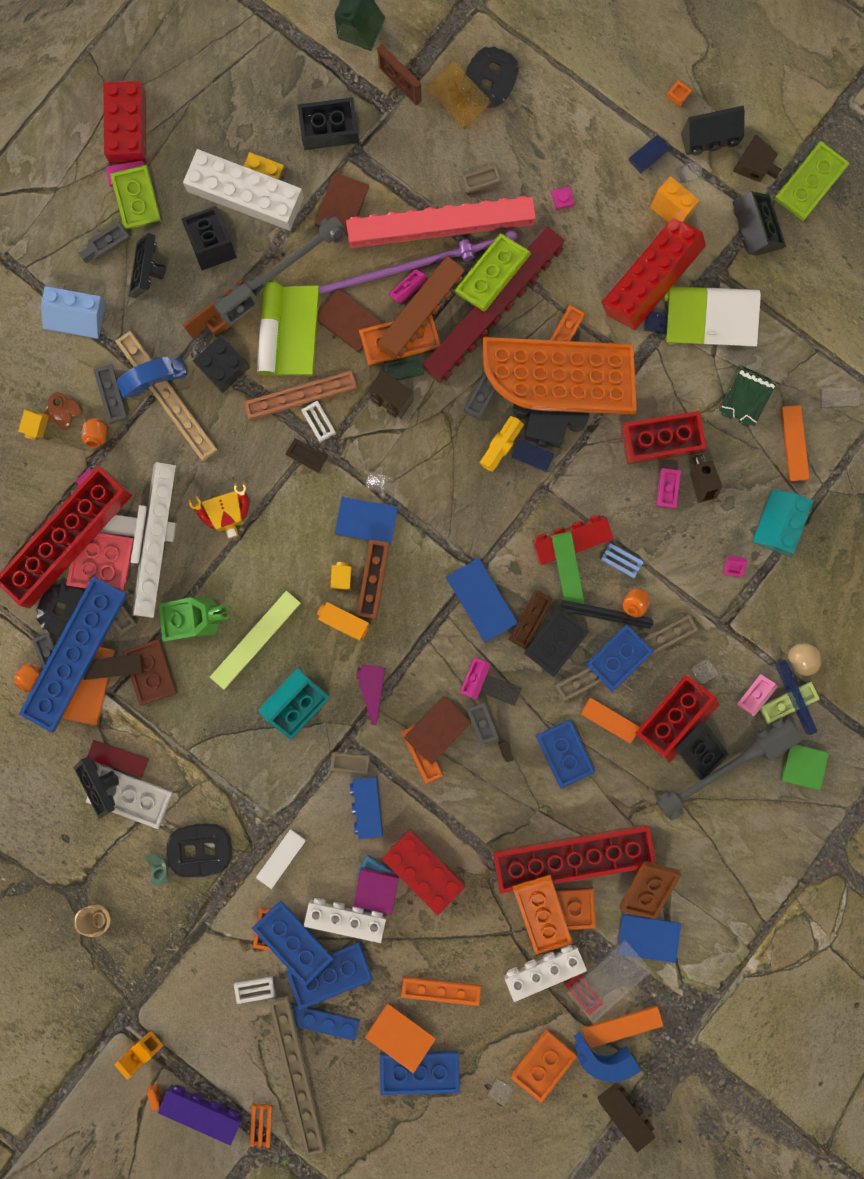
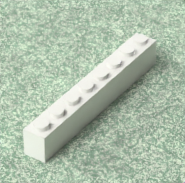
[132,462,176,618]

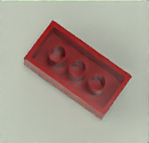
[103,81,147,164]
[621,411,706,465]
[635,675,720,764]
[382,829,465,916]

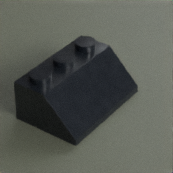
[681,105,745,155]
[732,191,786,255]

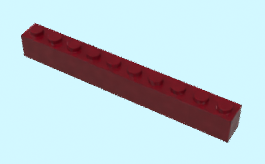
[423,226,565,383]

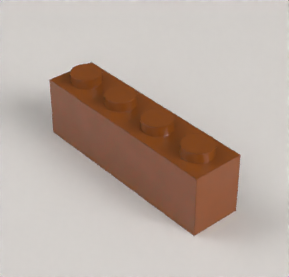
[357,540,390,620]

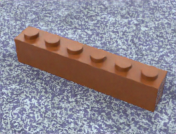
[377,256,465,360]

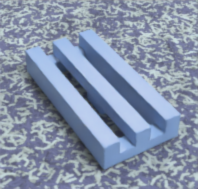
[601,543,644,579]

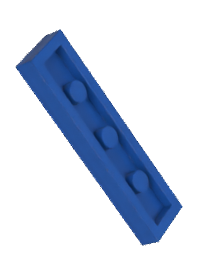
[291,1003,360,1041]

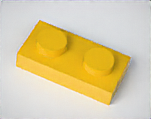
[244,152,285,180]

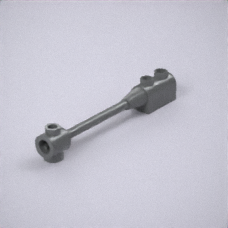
[213,216,345,326]
[656,718,803,820]

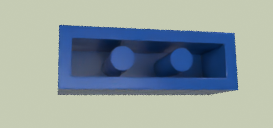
[350,776,383,839]

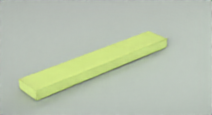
[210,591,301,690]

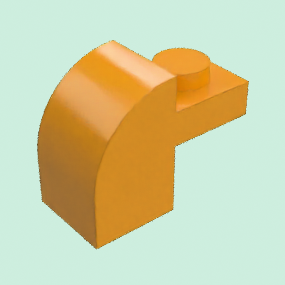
[114,1031,164,1080]

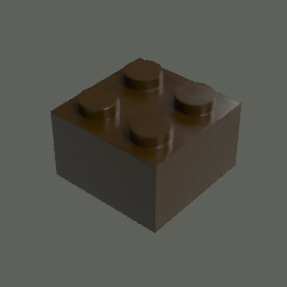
[368,370,414,418]

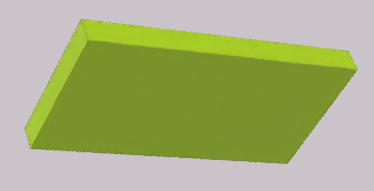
[774,141,850,221]
[454,233,531,312]

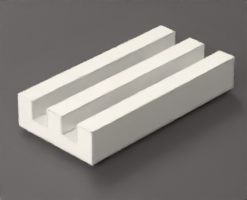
[301,400,336,443]
[234,976,276,1004]

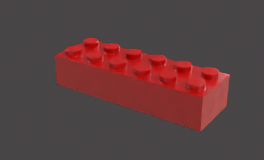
[601,218,706,330]

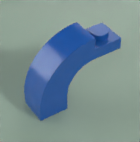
[116,357,188,398]
[574,1032,641,1082]

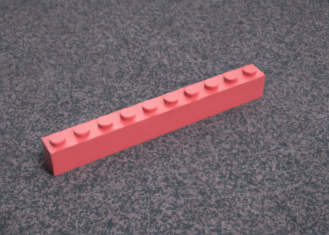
[346,196,536,249]

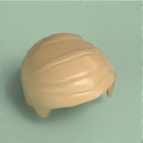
[788,643,821,676]
[75,905,111,937]

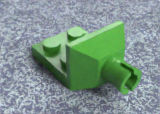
[158,597,229,642]

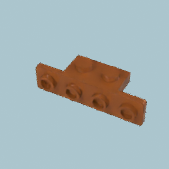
[183,280,245,338]

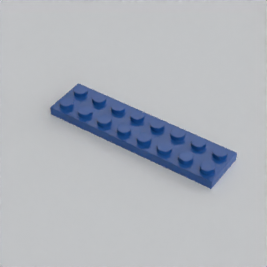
[19,577,128,733]

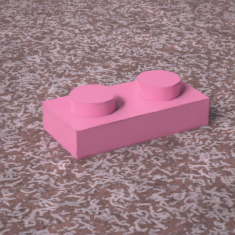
[737,674,778,716]

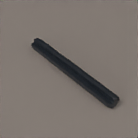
[560,600,654,629]

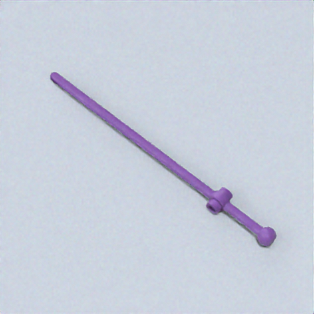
[319,231,518,295]

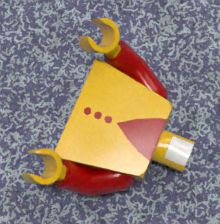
[189,481,250,539]

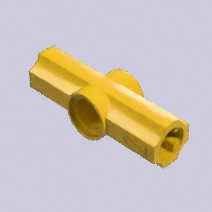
[479,416,524,472]

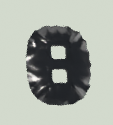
[462,46,519,108]
[36,584,85,637]
[167,823,232,878]

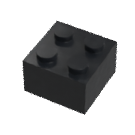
[193,335,250,393]

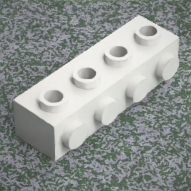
[304,898,387,943]
[504,945,587,1002]

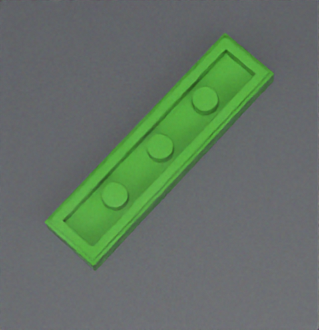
[551,532,585,604]

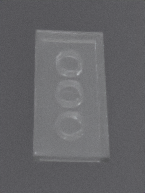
[566,940,652,1024]

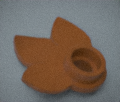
[44,392,82,430]

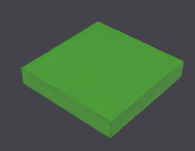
[781,744,829,791]

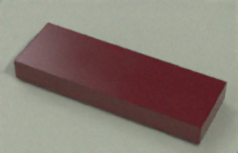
[87,740,149,778]

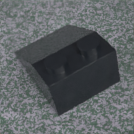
[181,206,237,271]

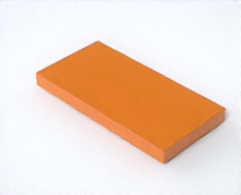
[359,314,441,367]
[62,647,116,726]
[513,875,573,955]

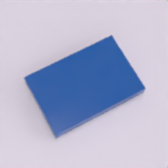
[335,497,398,545]
[585,624,654,692]
[535,719,595,789]
[617,914,681,963]

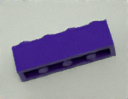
[158,1084,243,1146]

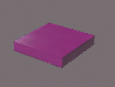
[354,867,399,915]

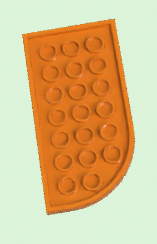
[483,337,637,415]

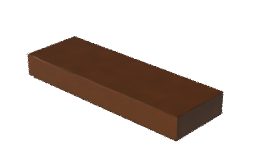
[508,590,553,650]

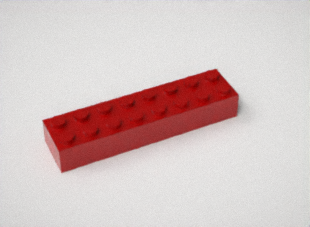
[0,466,133,609]
[492,825,656,893]

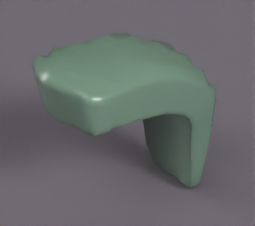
[145,853,169,886]

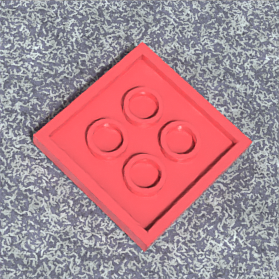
[66,533,134,593]

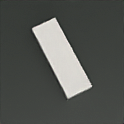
[131,505,147,563]
[256,829,306,889]

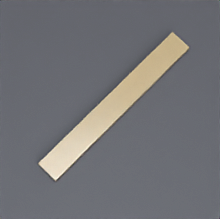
[115,330,218,462]

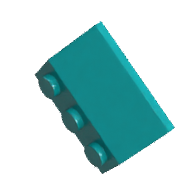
[752,490,814,556]
[258,668,330,740]

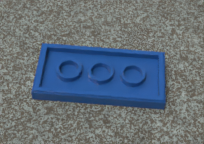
[446,558,517,643]
[252,900,334,987]
[286,942,374,1011]
[380,1050,460,1095]

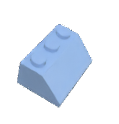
[41,286,106,339]

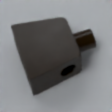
[733,134,782,182]
[690,454,723,503]

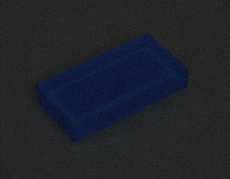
[629,135,669,174]
[512,439,554,472]

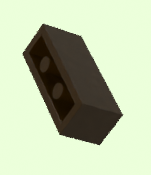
[597,1083,656,1153]

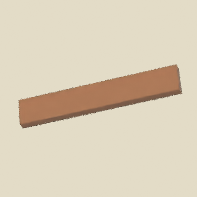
[244,370,358,421]

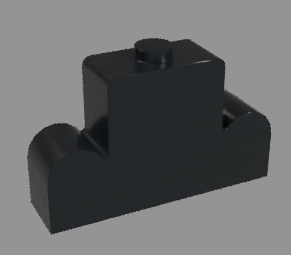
[512,403,590,448]

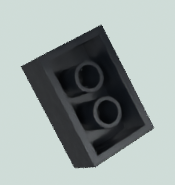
[297,97,359,150]

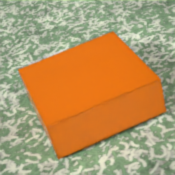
[666,80,693,107]
[146,1084,163,1111]

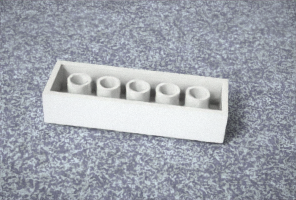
[183,149,304,231]

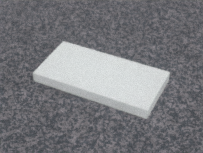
[86,765,173,829]

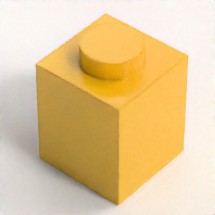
[18,409,49,440]
[330,562,352,591]

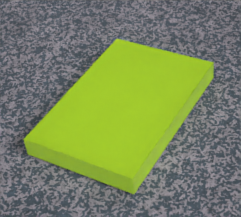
[110,165,162,231]

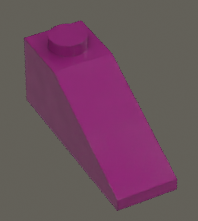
[356,664,386,726]

